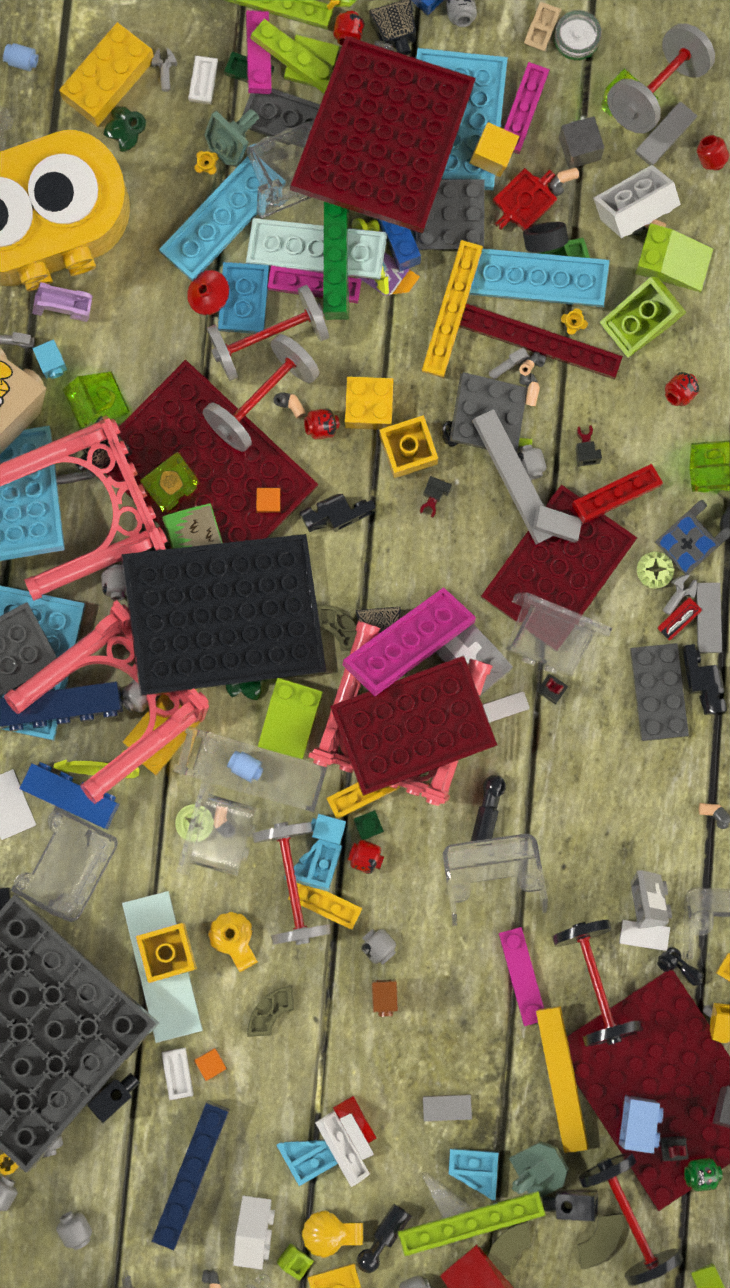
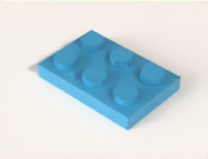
[218,262,269,334]

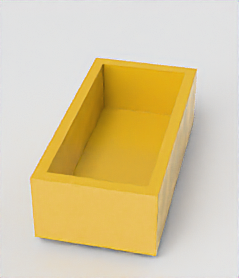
[59,22,154,127]

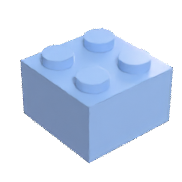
[619,1095,663,1153]

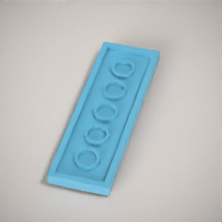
[159,152,286,281]
[469,249,610,307]

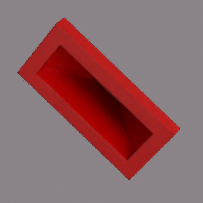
[333,1096,377,1145]

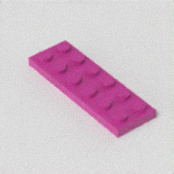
[342,587,476,696]

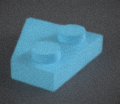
[284,839,342,892]
[276,1140,338,1186]
[448,1148,498,1200]

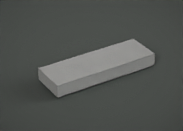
[635,101,697,166]
[696,583,722,653]

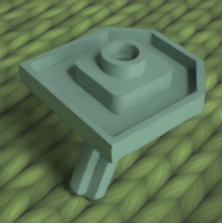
[204,109,259,166]
[509,1141,569,1198]

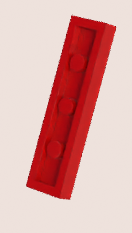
[572,464,663,524]

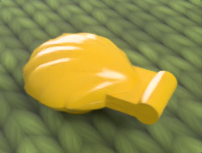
[208,912,258,972]
[302,1210,363,1258]

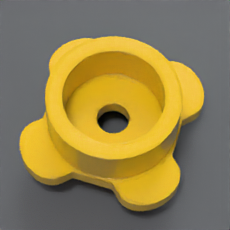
[194,151,219,175]
[561,308,588,335]

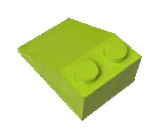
[635,223,713,292]
[599,277,687,358]
[258,678,323,761]

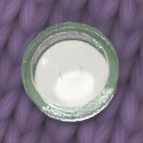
[554,10,601,60]

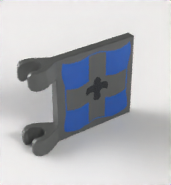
[655,500,730,575]

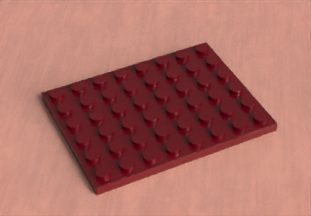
[290,36,476,233]
[105,359,319,543]
[567,970,730,1211]

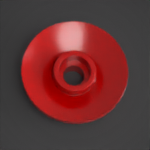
[187,270,229,315]

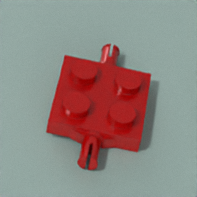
[493,168,558,231]

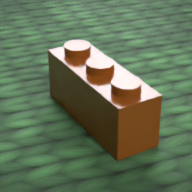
[372,979,398,1017]

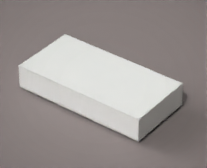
[188,56,218,105]
[619,920,670,951]
[161,1048,194,1100]

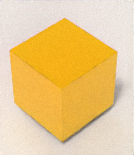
[469,122,519,177]

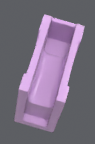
[32,282,93,322]

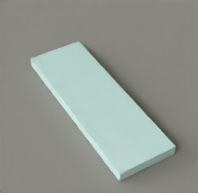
[246,218,387,279]
[122,891,203,1043]

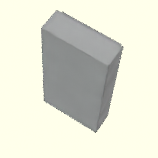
[533,505,582,543]
[423,1094,472,1121]

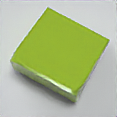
[277,1243,314,1281]
[690,1263,725,1288]

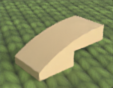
[524,1,561,52]

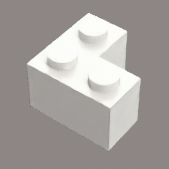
[233,1196,275,1269]

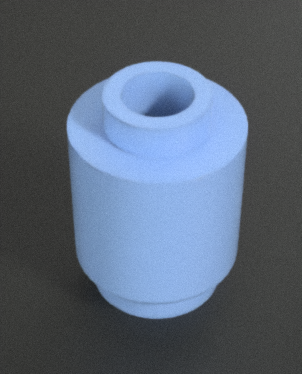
[3,43,39,71]
[227,751,264,783]

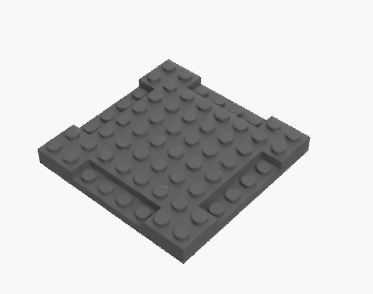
[0,895,159,1173]

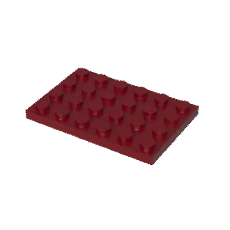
[480,484,637,651]
[330,655,498,796]

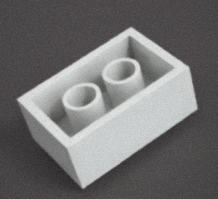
[593,165,681,238]

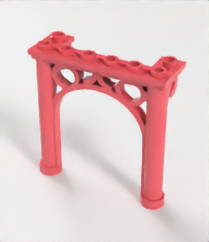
[0,415,168,601]
[4,600,209,804]
[309,621,492,806]

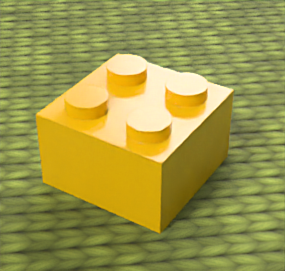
[345,377,393,430]
[379,415,438,478]
[136,923,197,983]

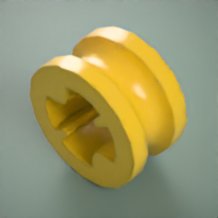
[0,1153,19,1175]

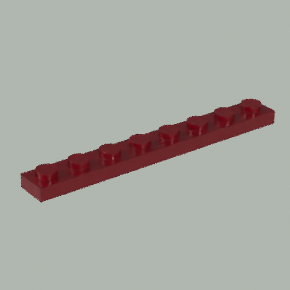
[459,303,623,380]

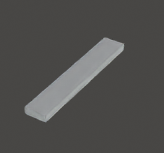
[472,409,553,544]

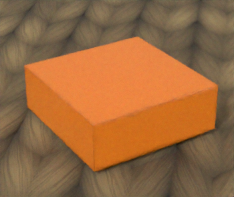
[257,488,280,513]
[194,1048,227,1081]

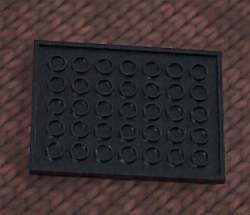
[121,534,327,696]

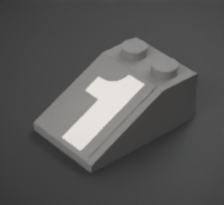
[435,624,513,696]
[630,870,672,929]

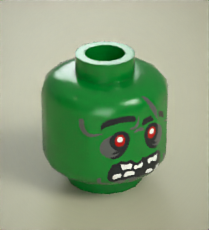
[684,1158,723,1192]

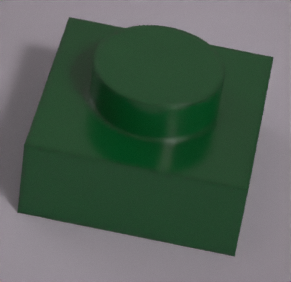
[354,810,384,840]

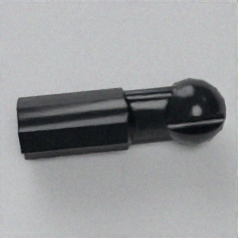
[471,775,506,846]
[357,1204,412,1273]

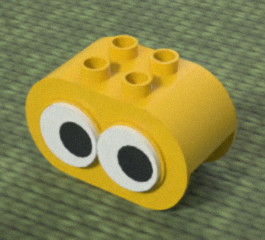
[0,130,130,291]

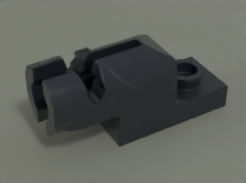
[300,494,376,533]
[682,644,727,715]

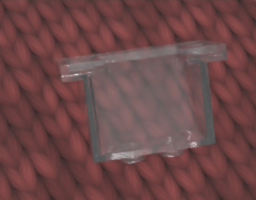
[247,122,312,219]
[506,592,612,676]
[176,779,257,877]

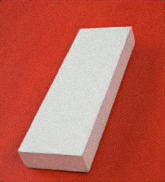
[315,1111,370,1187]

